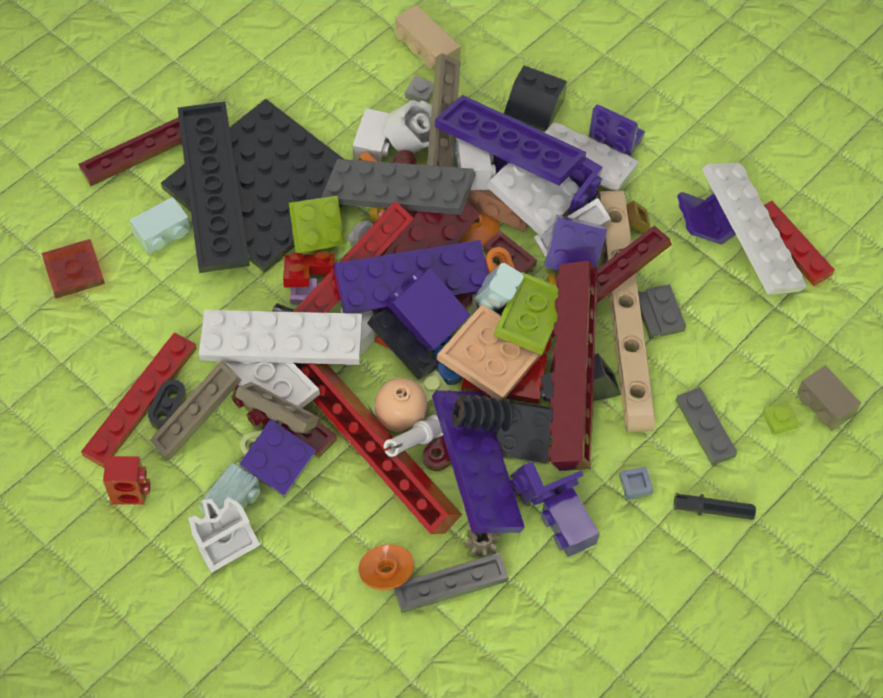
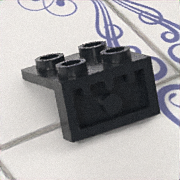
[497,401,553,463]

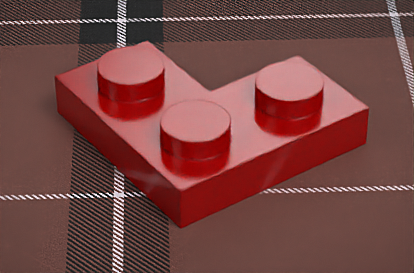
[283,252,335,288]

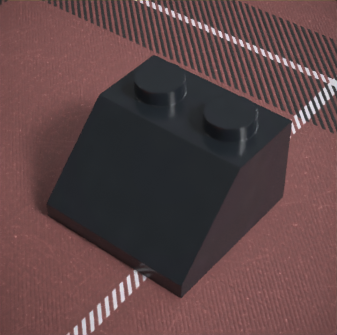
[504,65,567,132]

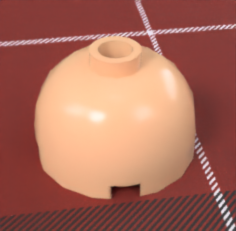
[375,378,427,432]

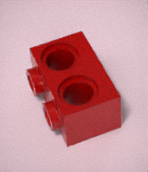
[103,456,151,505]

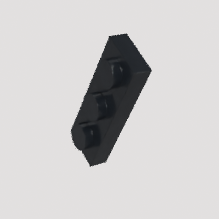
[367,308,439,380]

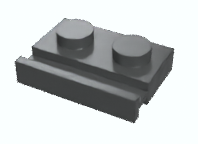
[638,284,686,339]

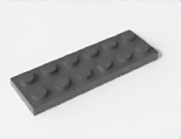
[321,159,476,215]

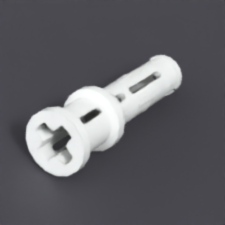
[383,414,443,457]

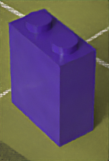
[386,268,471,351]

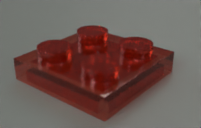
[41,239,105,299]

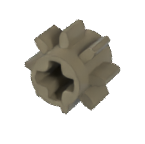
[465,529,499,558]

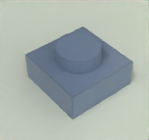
[619,467,653,500]

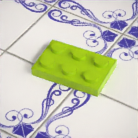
[493,272,558,355]

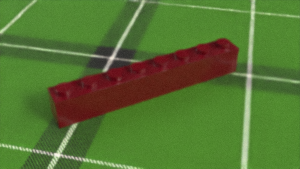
[548,261,598,471]

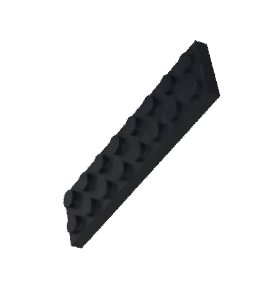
[177,101,250,273]

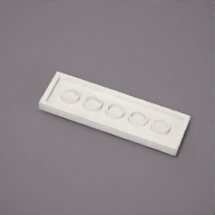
[702,163,807,295]
[199,310,363,365]

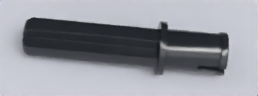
[673,493,756,520]

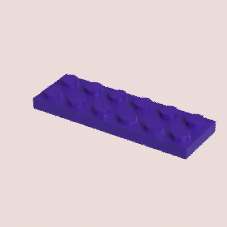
[434,95,587,186]
[333,240,488,314]
[432,390,525,533]

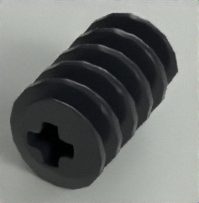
[452,394,513,433]

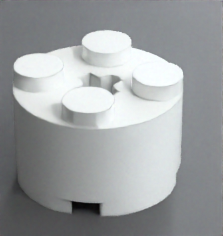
[383,100,432,157]

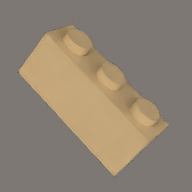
[394,5,460,71]

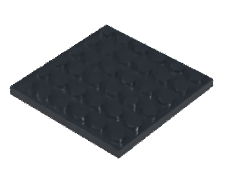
[161,98,344,273]

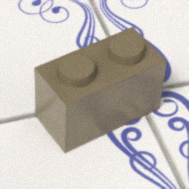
[797,365,861,431]

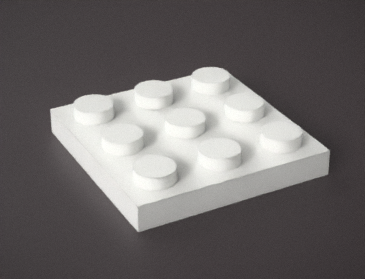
[486,163,580,236]

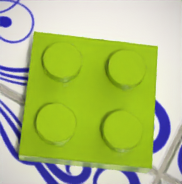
[289,196,344,253]

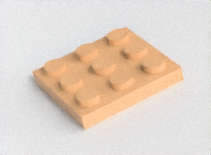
[437,304,546,400]

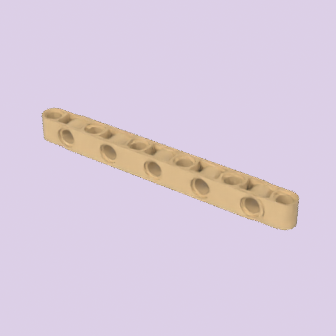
[598,191,655,432]

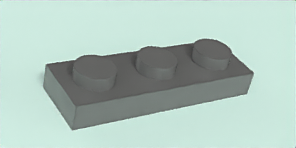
[676,387,737,466]

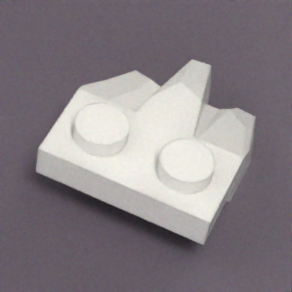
[188,497,260,573]

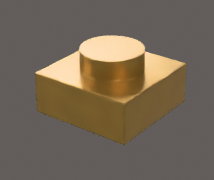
[626,200,651,234]

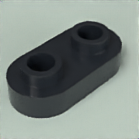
[148,380,187,430]

